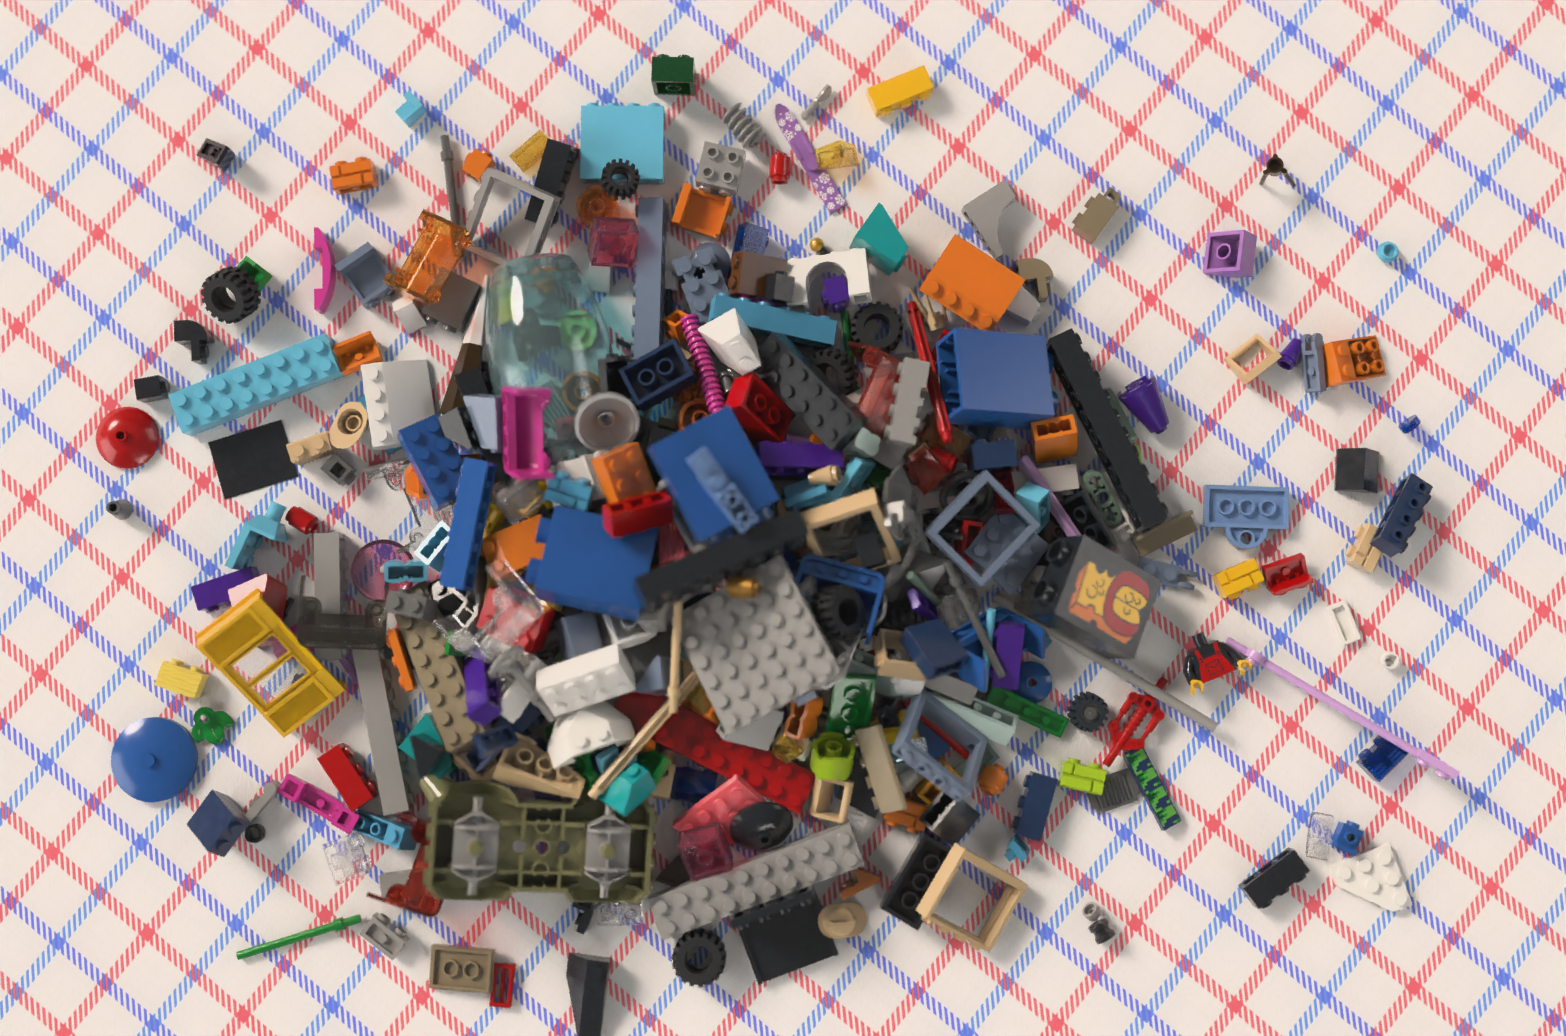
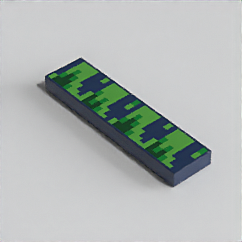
[1122,748,1182,831]

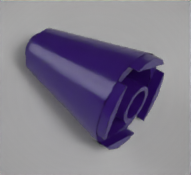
[1117,374,1169,434]

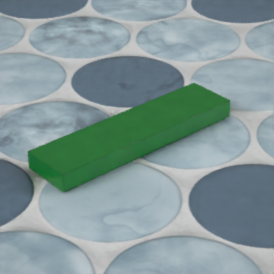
[984,685,1069,738]

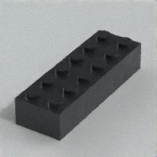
[753,332,869,451]

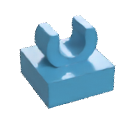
[1004,834,1031,862]

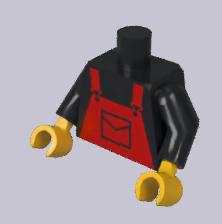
[1183,632,1252,695]

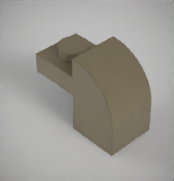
[1015,258,1054,302]

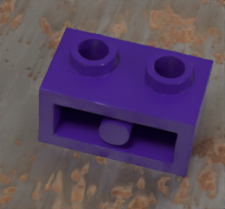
[821,275,850,314]

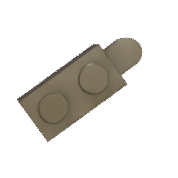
[1071,187,1121,244]

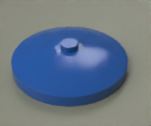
[111,717,198,802]

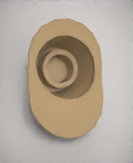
[328,402,368,449]
[818,902,867,939]

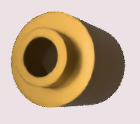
[726,576,761,599]

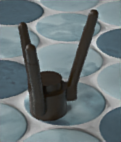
[1259,154,1296,187]

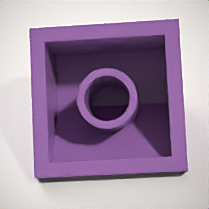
[1203,230,1257,278]

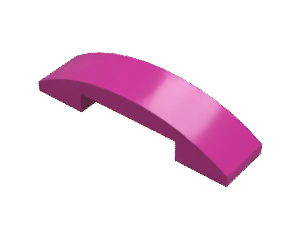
[314,227,336,313]
[276,773,361,834]

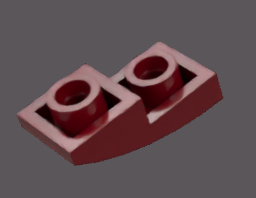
[990,471,1017,515]

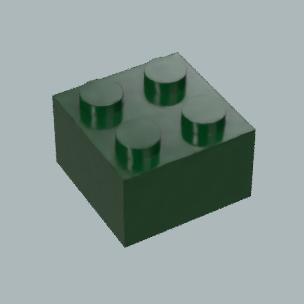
[651,54,696,96]

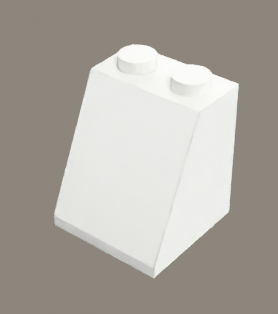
[698,308,761,375]

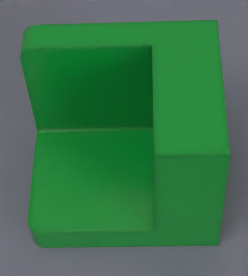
[237,256,273,291]

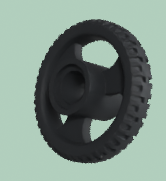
[939,470,994,522]

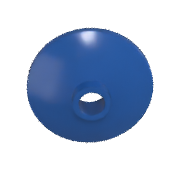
[1011,661,1052,703]

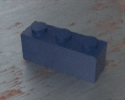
[1011,771,1058,842]

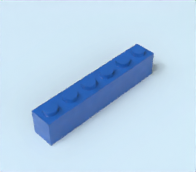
[440,457,498,591]

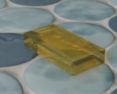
[509,130,548,173]

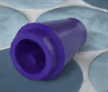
[1277,338,1302,370]

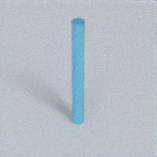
[979,608,996,692]

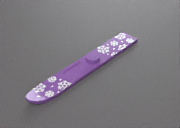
[775,103,847,214]

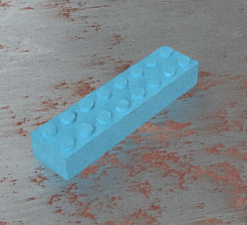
[168,333,344,436]

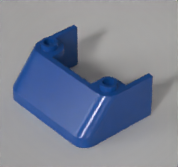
[795,554,885,645]
[950,607,1045,692]

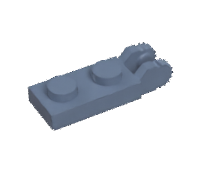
[1301,333,1327,393]
[1137,557,1197,590]

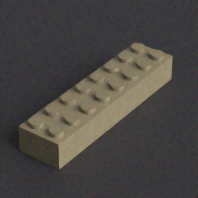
[394,581,493,754]

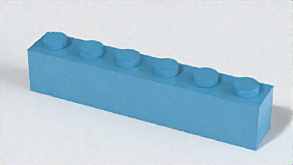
[708,293,837,349]

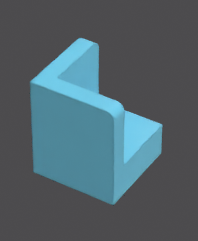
[395,90,427,127]

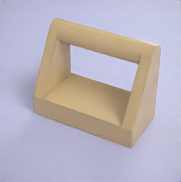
[1224,334,1282,385]
[808,778,854,824]

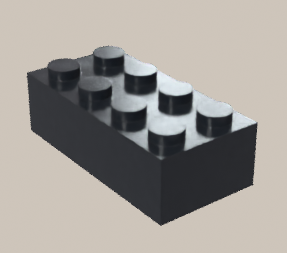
[879,832,951,931]

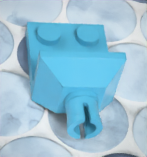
[807,457,877,510]
[224,501,288,570]

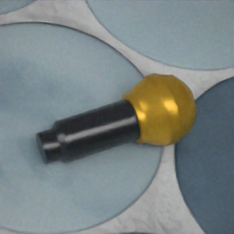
[810,237,830,255]

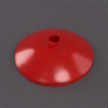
[96,407,159,469]

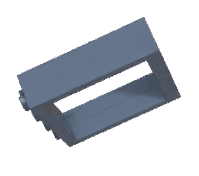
[923,470,1041,587]
[891,689,988,802]

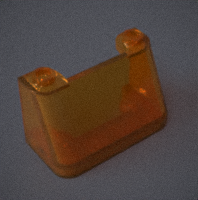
[383,209,471,305]

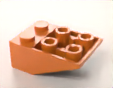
[1322,335,1386,388]

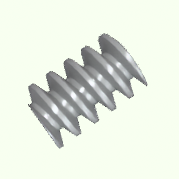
[722,103,767,149]

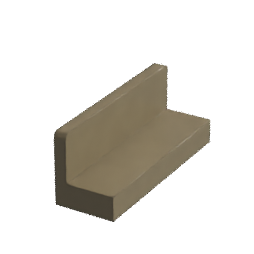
[1131,510,1198,557]

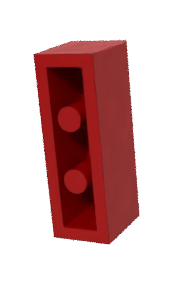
[602,490,673,538]
[317,743,378,812]

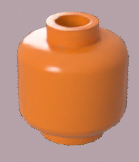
[977,763,1008,796]

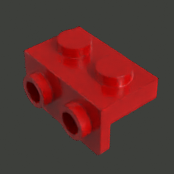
[1261,553,1313,596]

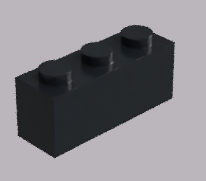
[1238,847,1310,909]

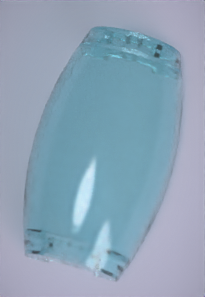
[485,253,614,466]

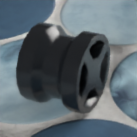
[1088,918,1115,944]

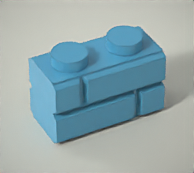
[544,470,596,512]

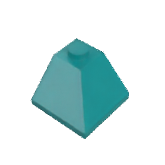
[598,763,657,817]

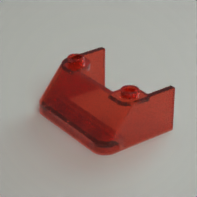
[847,341,900,440]
[366,812,444,917]

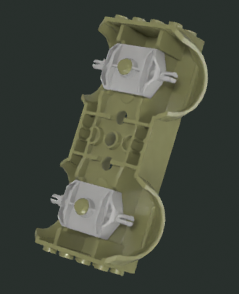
[423,780,658,903]

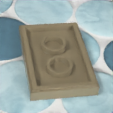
[429,944,496,994]

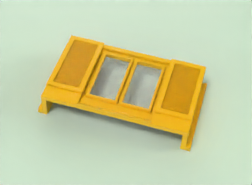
[194,587,348,738]

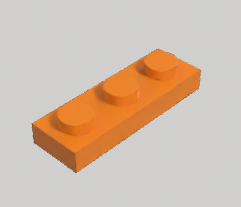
[385,628,419,692]

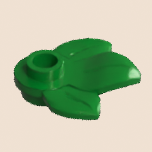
[191,707,234,745]

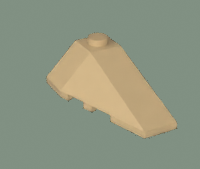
[492,732,586,799]

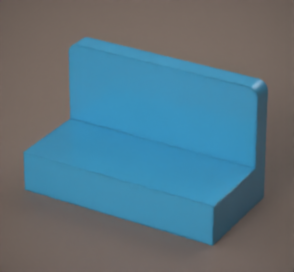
[783,478,831,511]

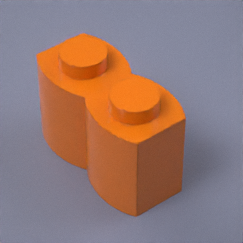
[784,696,823,740]

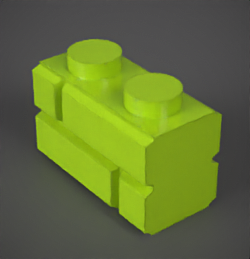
[1057,758,1107,795]

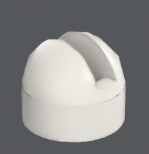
[1380,651,1400,669]

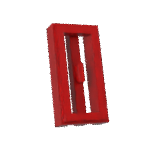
[489,962,516,1008]

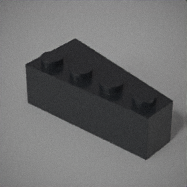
[524,138,580,227]

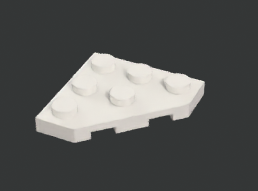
[1327,843,1413,912]

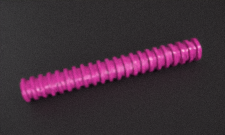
[680,314,725,414]

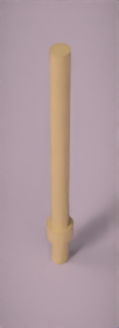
[667,596,683,713]

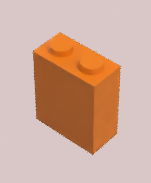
[1031,414,1078,464]

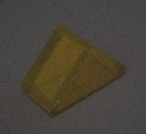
[815,140,858,170]

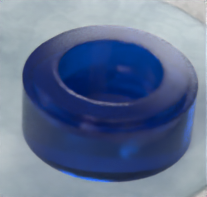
[1398,415,1421,434]

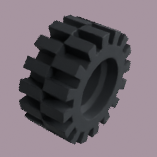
[601,158,640,200]

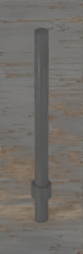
[440,135,464,258]
[943,559,1006,678]

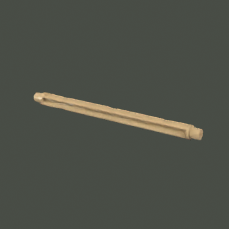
[588,669,700,800]

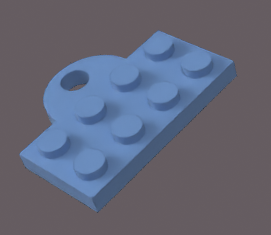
[1203,485,1289,549]

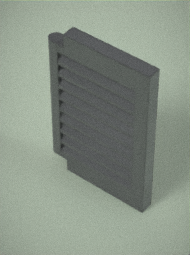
[1086,768,1140,814]

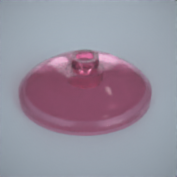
[351,539,414,602]

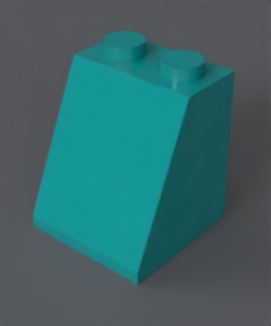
[849,203,909,276]
[399,712,459,779]

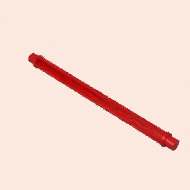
[907,301,953,444]

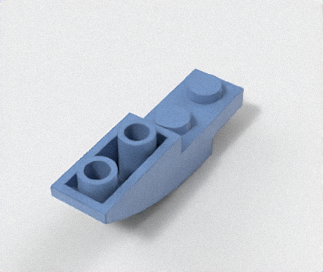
[686,447,759,533]

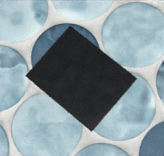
[208,419,298,499]

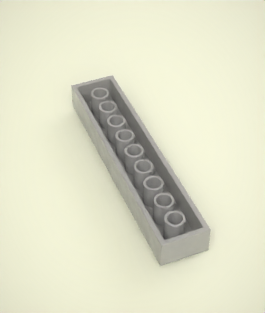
[647,821,865,941]

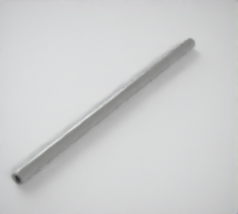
[991,592,1218,732]

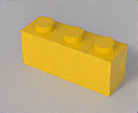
[866,65,934,117]

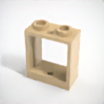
[872,628,927,681]

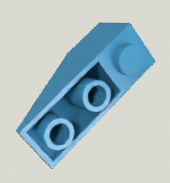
[353,809,421,850]

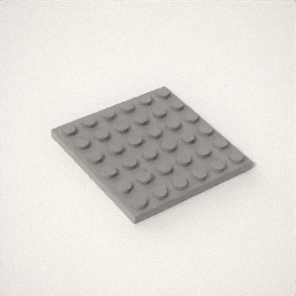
[670,555,843,735]

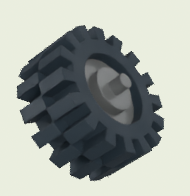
[1067,691,1109,732]

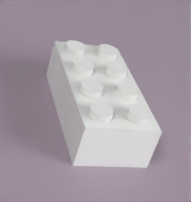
[536,643,636,717]

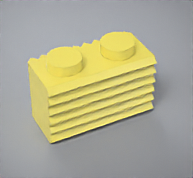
[154,658,209,699]

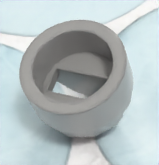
[1082,902,1101,921]

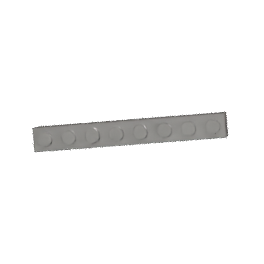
[352,643,415,816]

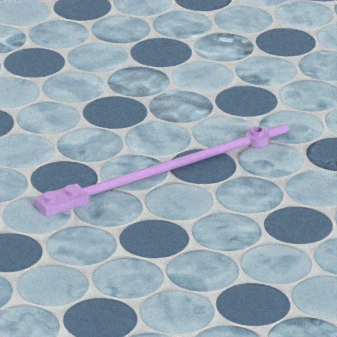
[1225,637,1460,780]

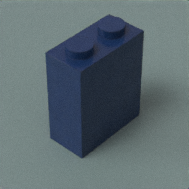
[899,618,969,681]
[187,789,250,857]

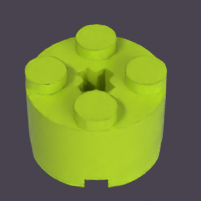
[810,732,855,780]

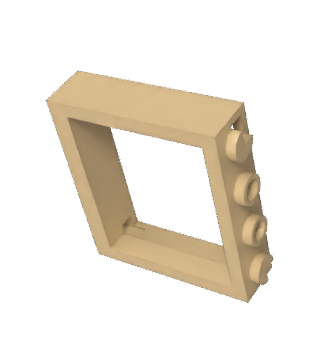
[800,488,902,571]
[916,843,1028,952]

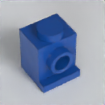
[1329,820,1364,856]

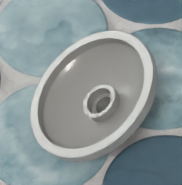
[574,392,640,452]

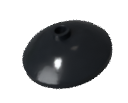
[730,802,793,851]

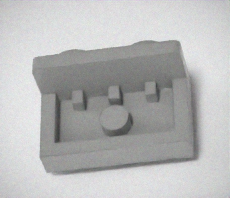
[360,912,410,961]

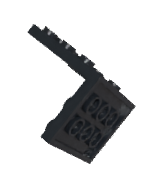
[730,885,839,985]

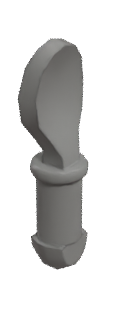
[801,84,832,120]

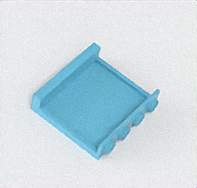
[580,103,665,184]

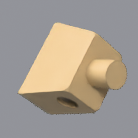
[649,750,677,801]

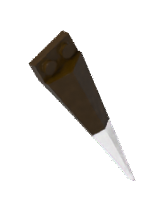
[439,274,490,415]

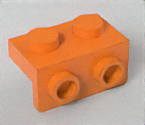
[332,331,383,376]

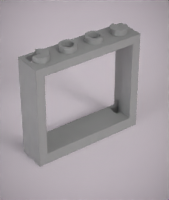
[459,168,561,276]

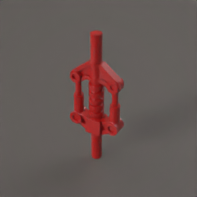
[1102,677,1168,767]

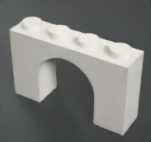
[786,248,873,312]

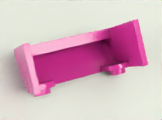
[501,386,554,480]

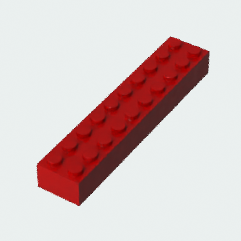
[614,691,816,814]

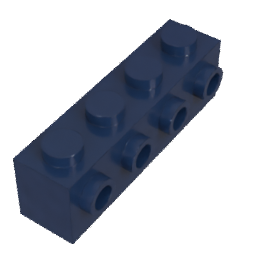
[1370,473,1433,558]

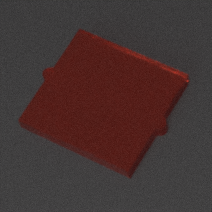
[902,444,949,495]

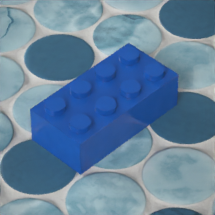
[397,413,463,512]

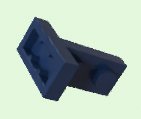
[466,723,520,774]

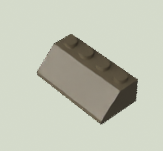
[852,722,908,814]

